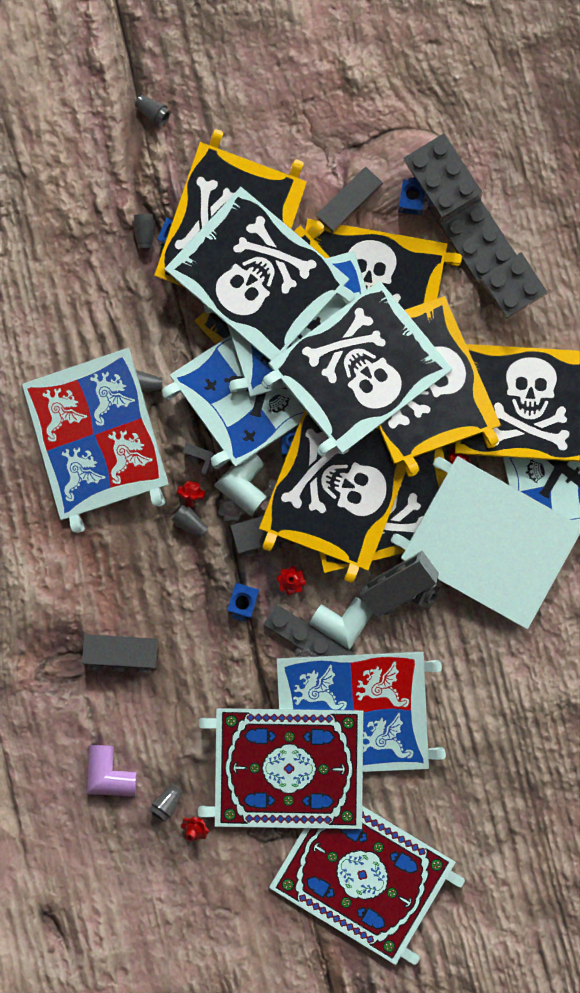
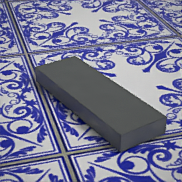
[316,167,383,233]

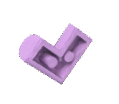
[87,745,137,797]

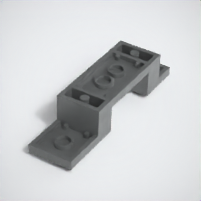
[403,133,548,319]

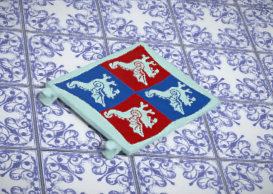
[22,348,169,533]
[277,652,446,772]

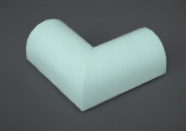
[214,454,267,516]
[309,597,373,650]

